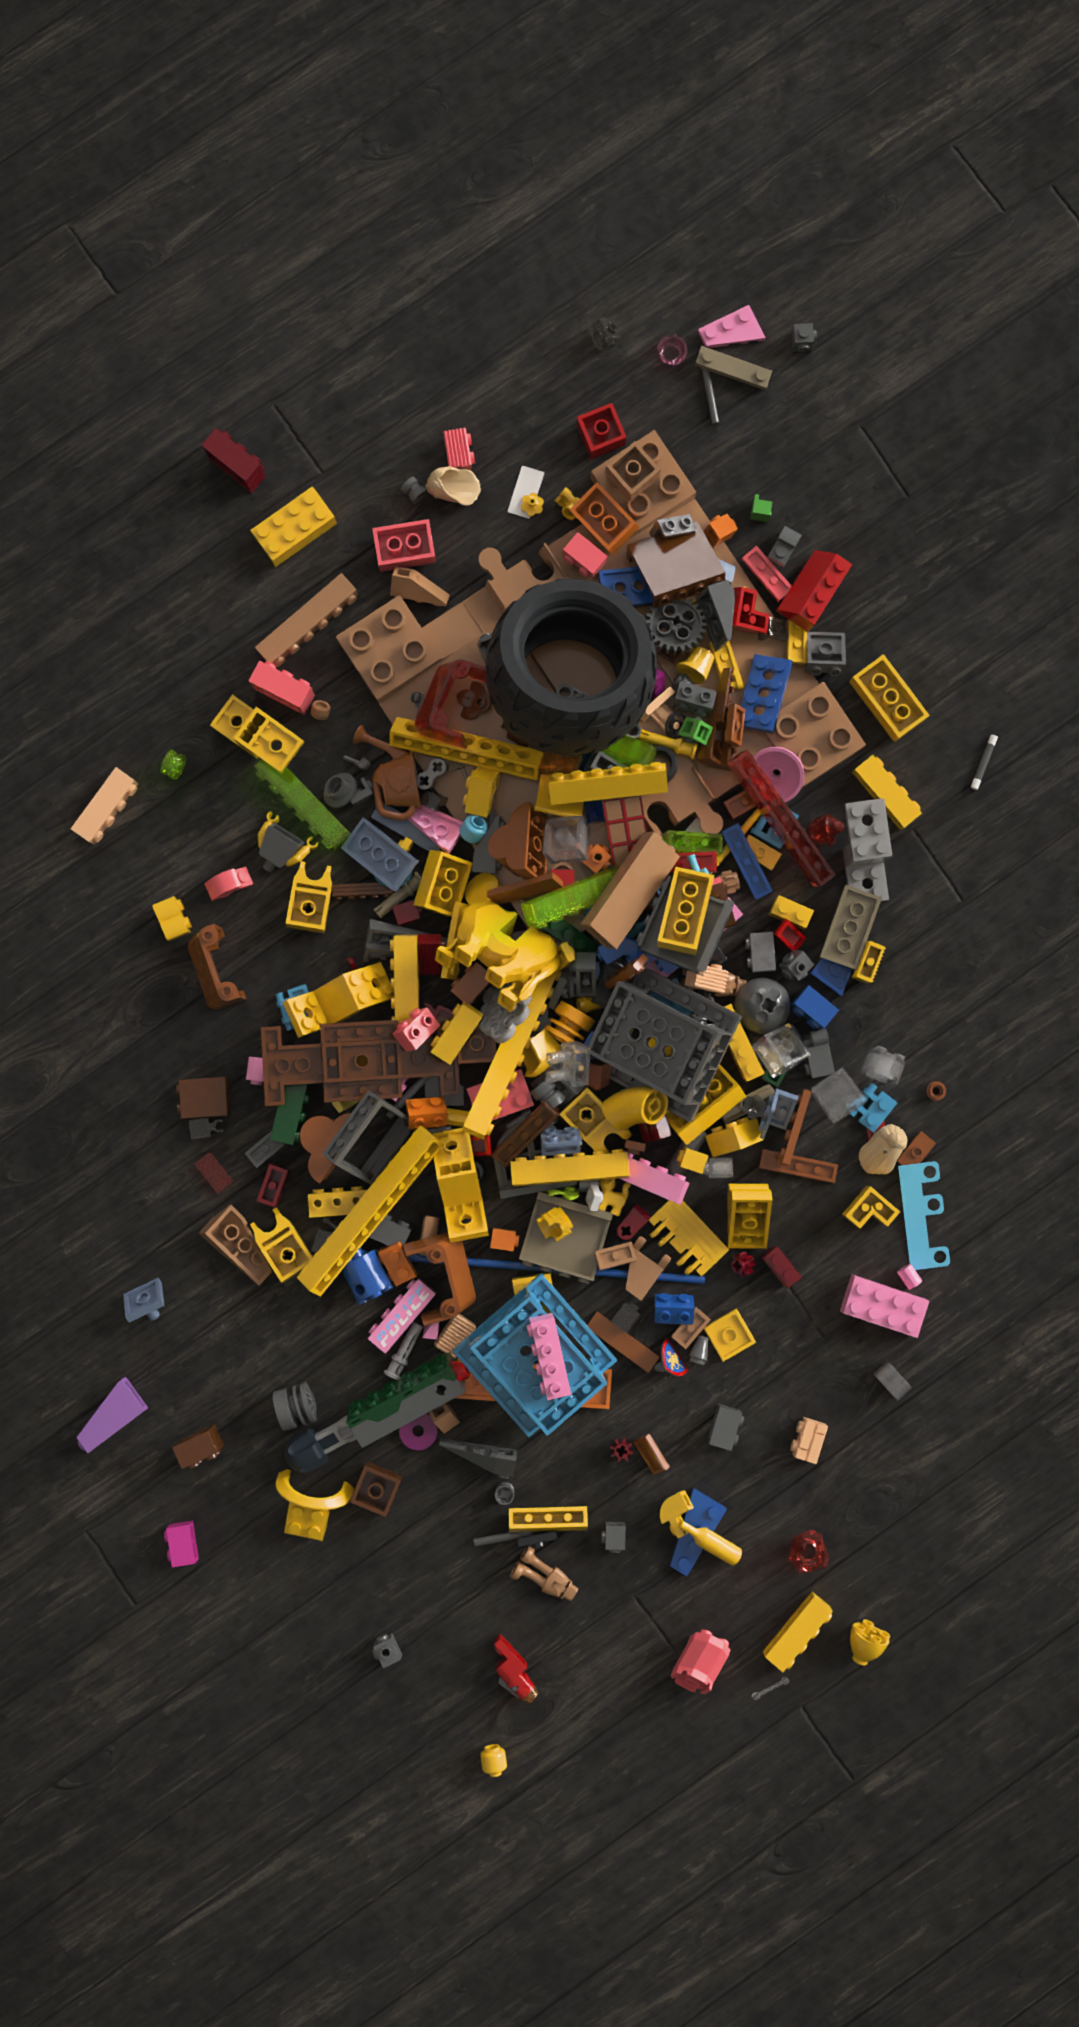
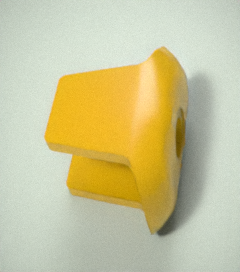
[522,1029,567,1078]

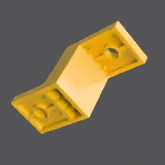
[210,694,304,773]
[282,962,395,1038]
[433,1128,489,1243]

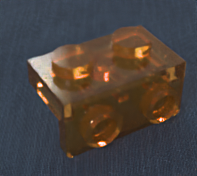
[539,752,583,775]

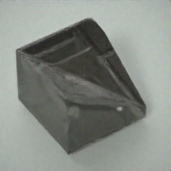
[420,790,448,812]

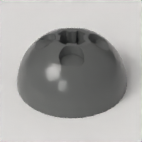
[734,977,791,1034]

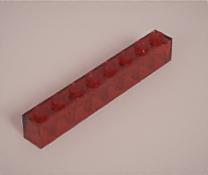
[726,750,835,887]

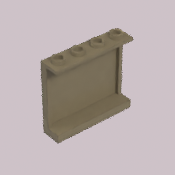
[519,1192,613,1284]

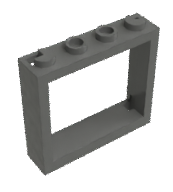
[322,1090,413,1185]

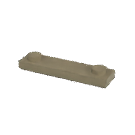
[695,346,772,391]

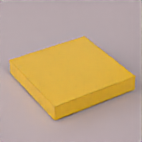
[704,1308,756,1362]

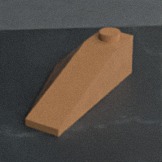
[199,1205,272,1286]

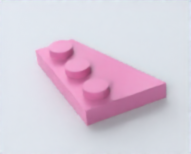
[407,804,463,854]

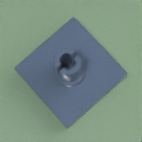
[123,1278,164,1323]

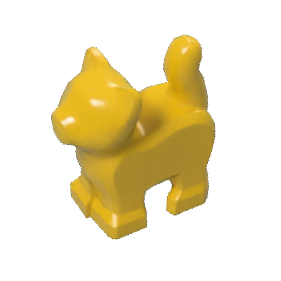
[598,1179,631,1216]

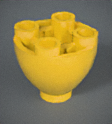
[850,1619,890,1666]

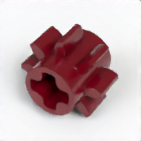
[731,1251,756,1277]
[609,1437,633,1462]

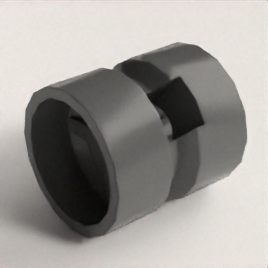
[530,1077,566,1108]

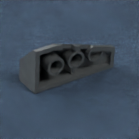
[439,1438,517,1479]

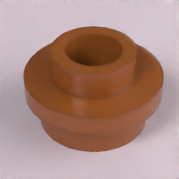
[926,1081,946,1101]

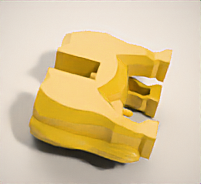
[435,901,560,1012]

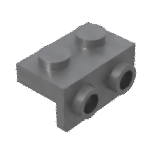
[649,514,697,538]

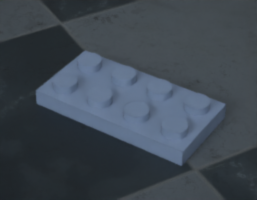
[341,817,419,892]

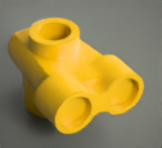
[555,487,580,520]

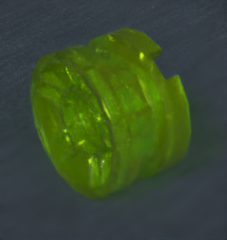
[160,749,186,780]

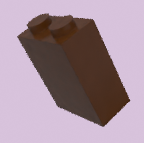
[176,1077,230,1118]

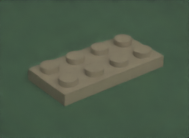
[819,885,882,970]

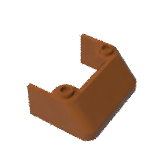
[403,1232,476,1326]

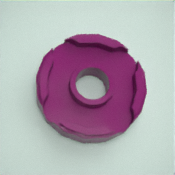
[399,1413,438,1450]

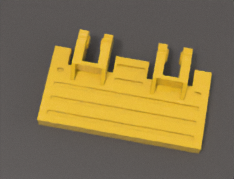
[649,1200,729,1276]

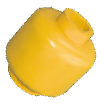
[480,1744,507,1777]

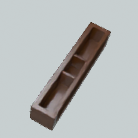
[332,883,393,900]

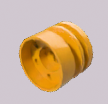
[544,1001,595,1049]

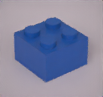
[791,986,839,1030]

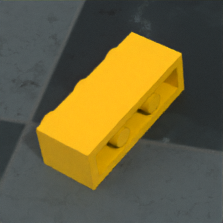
[430,1001,483,1065]

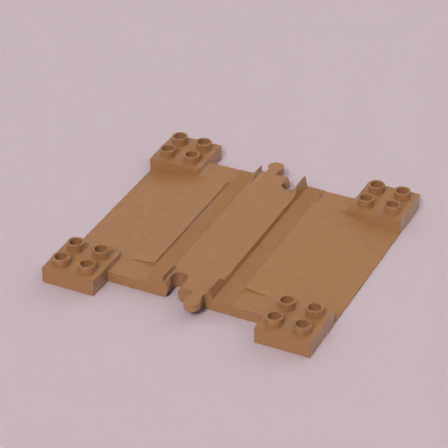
[336,430,866,947]

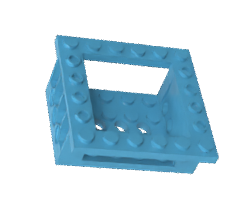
[452,1273,617,1437]

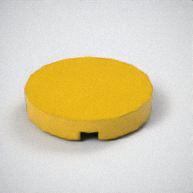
[465,873,501,905]

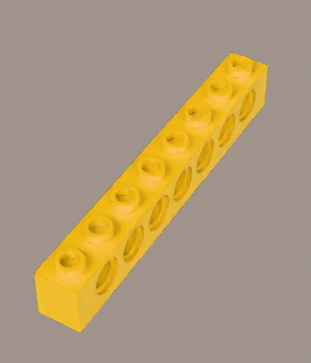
[389,717,544,781]

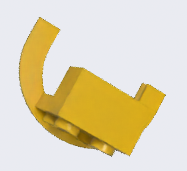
[276,1469,355,1541]

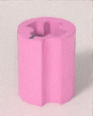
[897,1264,922,1290]

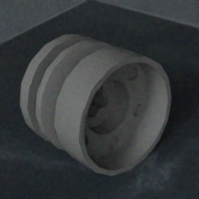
[273,1382,317,1431]

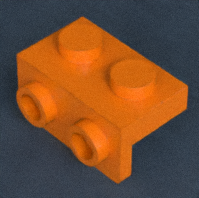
[406,1096,448,1130]
[378,1241,418,1286]

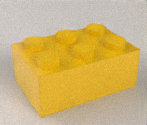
[413,850,473,917]

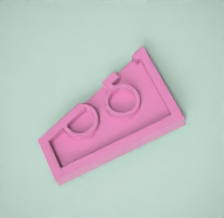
[698,305,765,348]

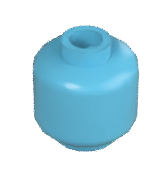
[459,815,488,844]

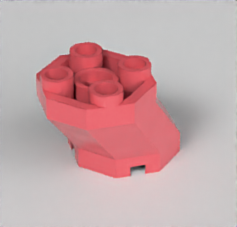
[671,1629,730,1694]

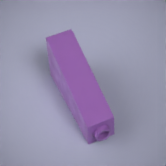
[77,1377,148,1453]

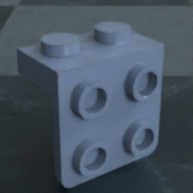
[758,1088,798,1139]
[540,1127,582,1156]

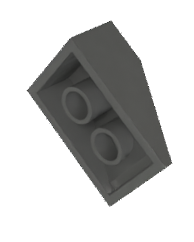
[695,580,735,652]

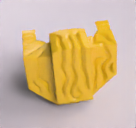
[536,1207,573,1242]

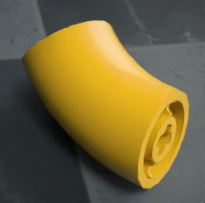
[602,1086,668,1130]

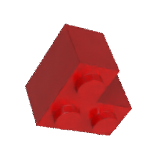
[732,587,770,634]

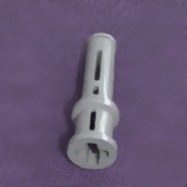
[384,1321,424,1380]

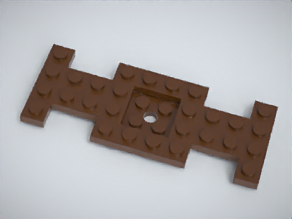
[261,1017,460,1106]

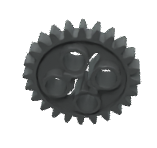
[645,598,707,655]

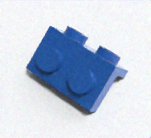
[654,1293,695,1325]

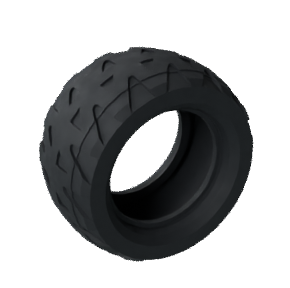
[485,578,657,757]

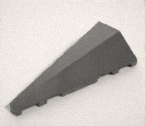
[363,919,448,962]

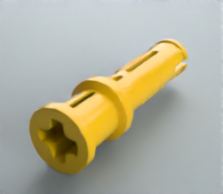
[639,729,698,760]

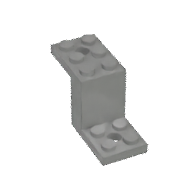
[842,798,892,902]

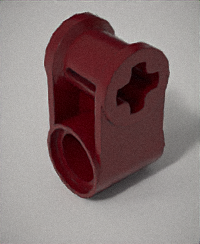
[617,1204,651,1240]

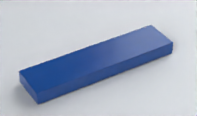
[721,823,773,900]

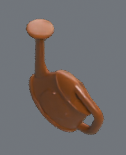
[353,725,422,821]

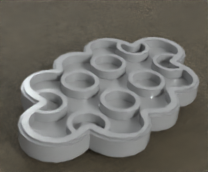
[479,982,532,1044]

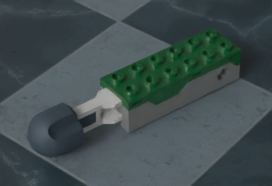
[285,1352,470,1473]

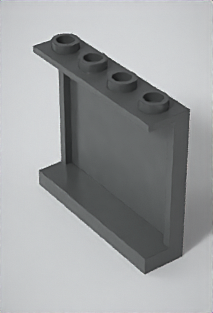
[636,876,734,976]

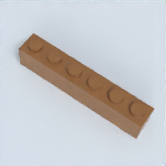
[255,573,358,667]

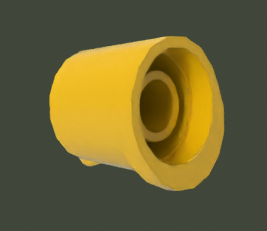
[676,646,714,684]

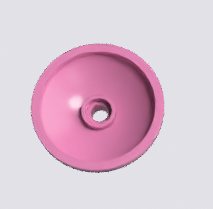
[746,747,804,804]

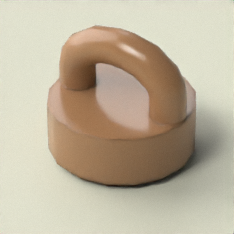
[311,700,331,720]

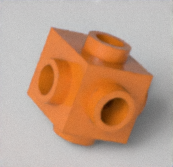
[582,843,612,874]

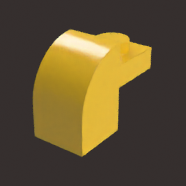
[660,1490,694,1538]

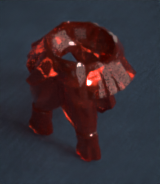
[789,1530,829,1574]

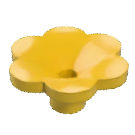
[521,493,544,517]

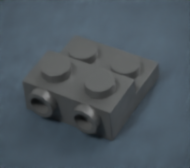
[805,632,846,676]

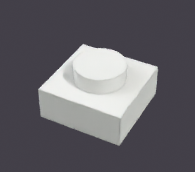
[585,1184,603,1211]

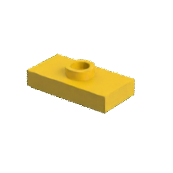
[746,835,782,871]

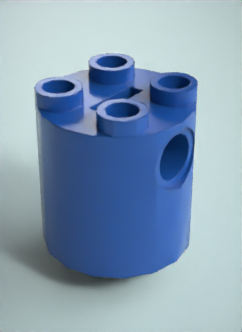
[342,1248,393,1305]

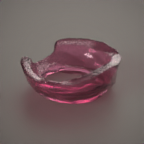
[657,335,687,365]

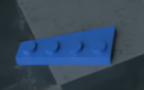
[670,1487,727,1576]

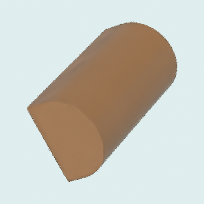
[419,1215,439,1256]

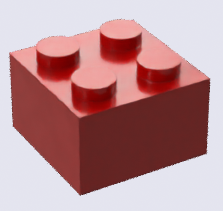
[576,403,627,459]

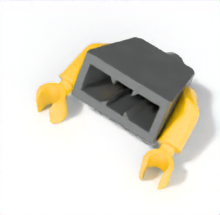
[258,812,318,872]

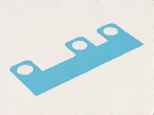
[898,1161,950,1270]

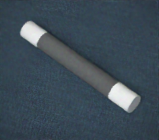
[970,734,998,790]

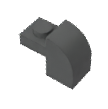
[768,526,802,567]

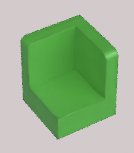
[750,494,772,522]

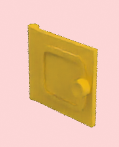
[534,764,584,821]

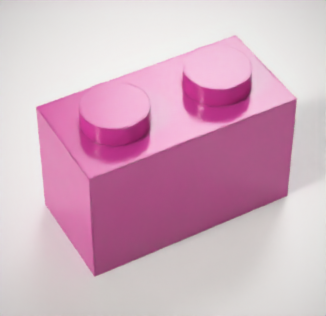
[164,1520,199,1567]

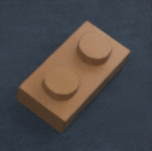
[594,1241,637,1271]
[671,1306,711,1349]

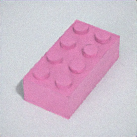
[840,1274,929,1338]

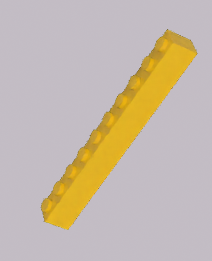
[462,968,563,1140]
[297,1125,444,1297]

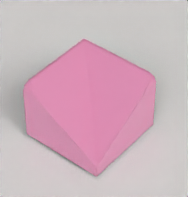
[422,1322,440,1339]

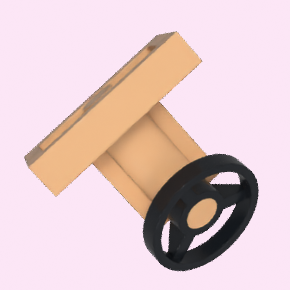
[641,687,686,739]

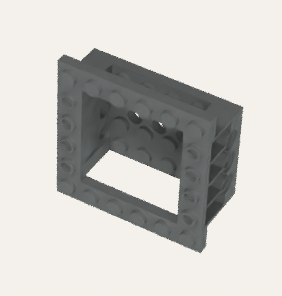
[585,967,742,1122]

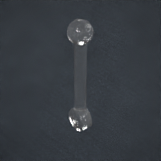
[752,1677,789,1700]

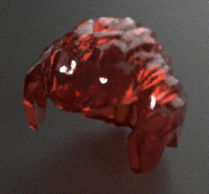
[809,814,845,846]

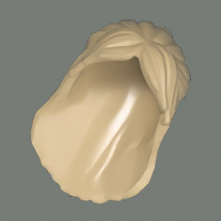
[425,466,481,506]
[859,1124,907,1175]

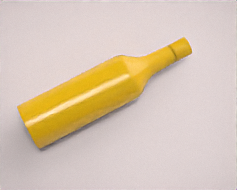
[678,1520,742,1566]

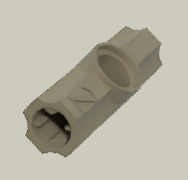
[721,1083,775,1124]

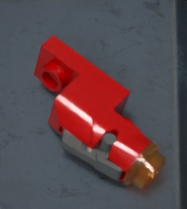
[494,1634,539,1703]

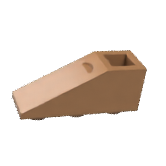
[390,566,450,606]

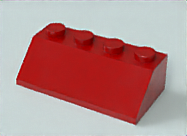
[776,550,852,632]

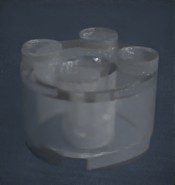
[861,1046,906,1085]

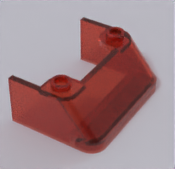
[415,660,486,749]

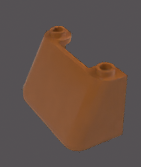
[188,924,247,1010]

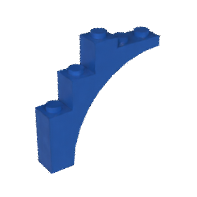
[583,904,680,975]

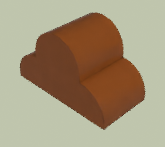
[488,802,550,880]
[300,1113,351,1183]

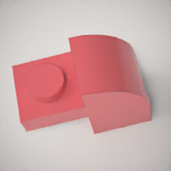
[204,867,253,901]

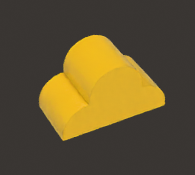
[727,1184,772,1249]

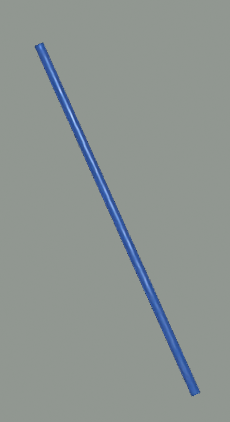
[408,1254,705,1284]

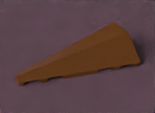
[697,667,737,772]

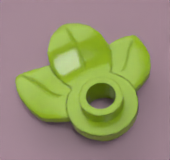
[545,1185,579,1200]

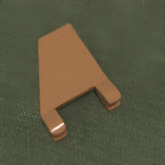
[625,1236,671,1301]

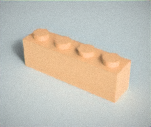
[71,767,139,845]

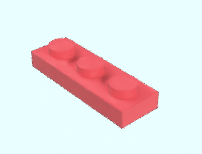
[742,546,791,602]

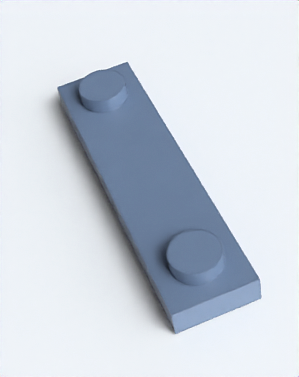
[371,802,441,852]

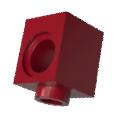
[393,900,423,926]

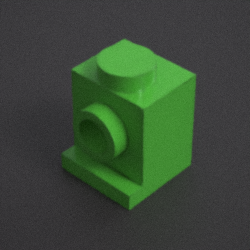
[678,717,713,745]

